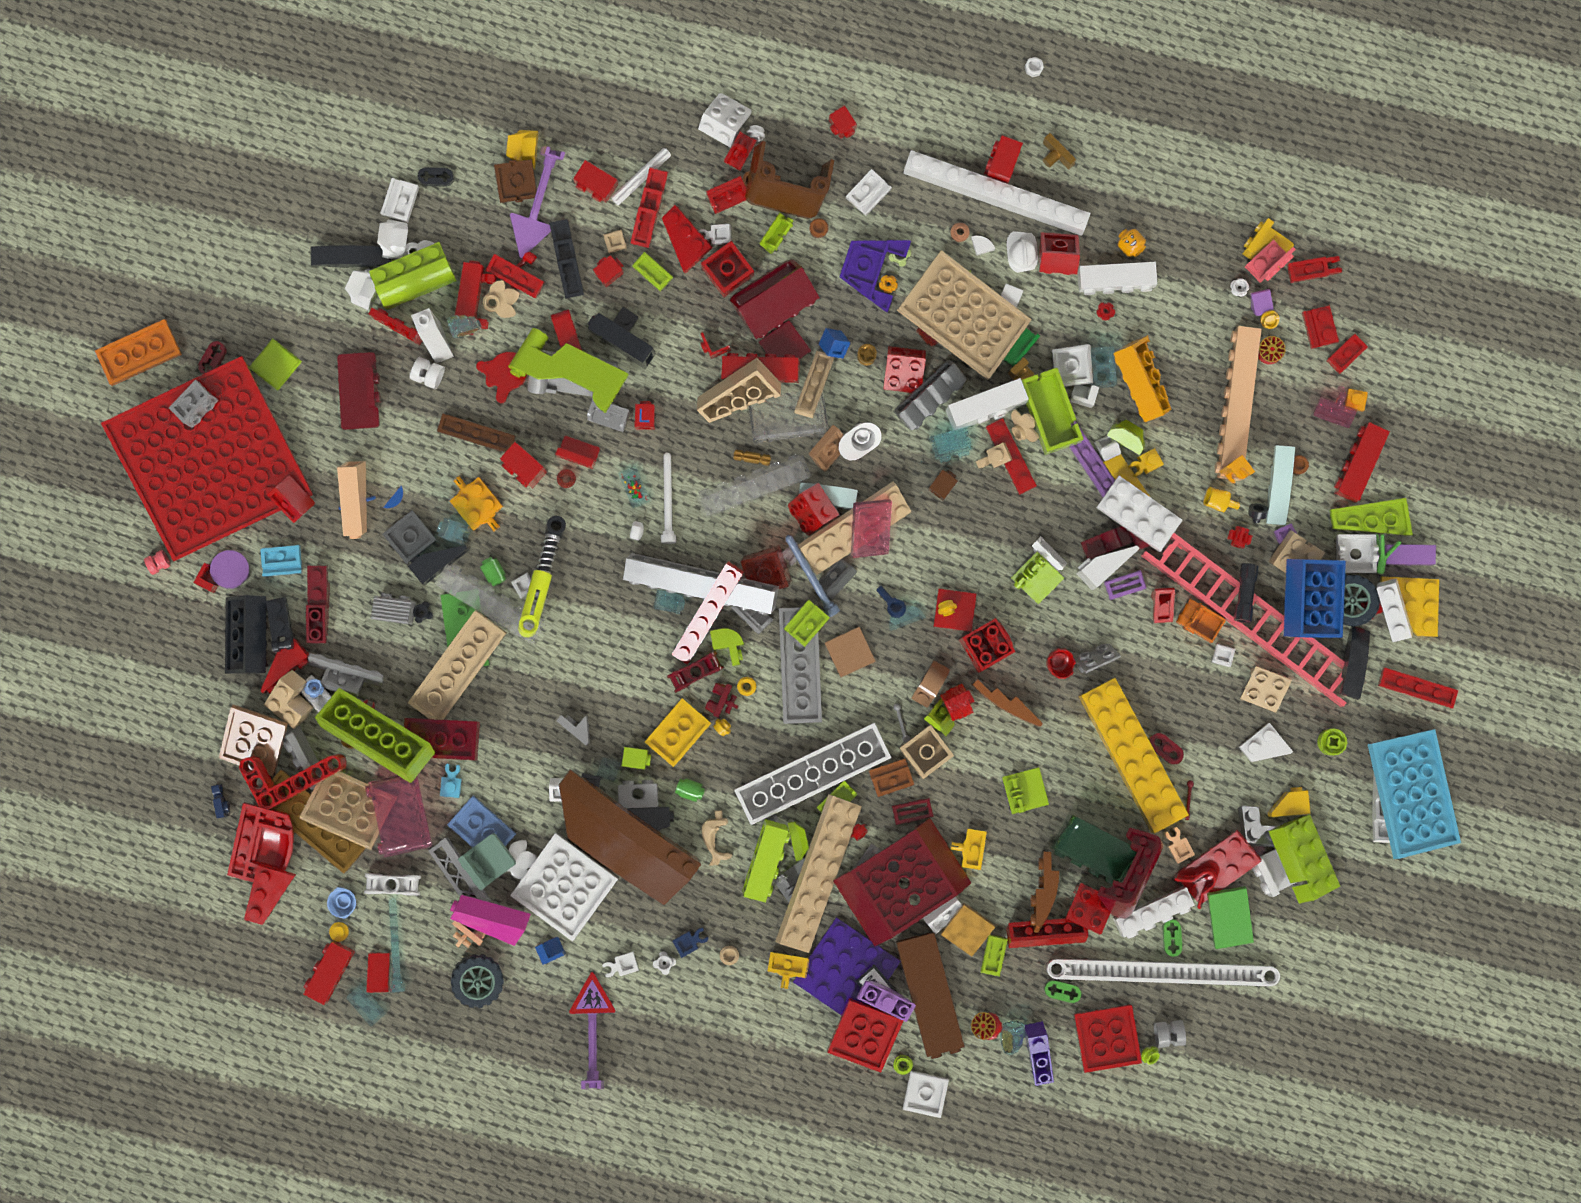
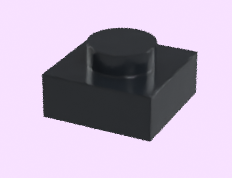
[613,306,639,332]

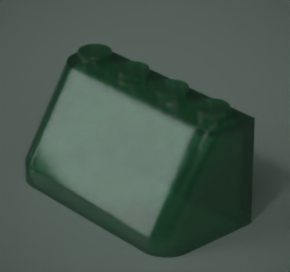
[1051,814,1137,885]

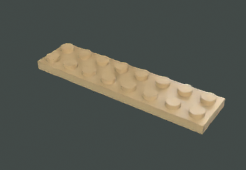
[775,794,862,953]

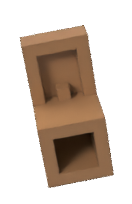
[911,660,950,708]

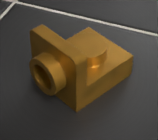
[1008,358,1034,380]

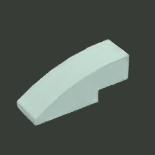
[799,483,858,510]

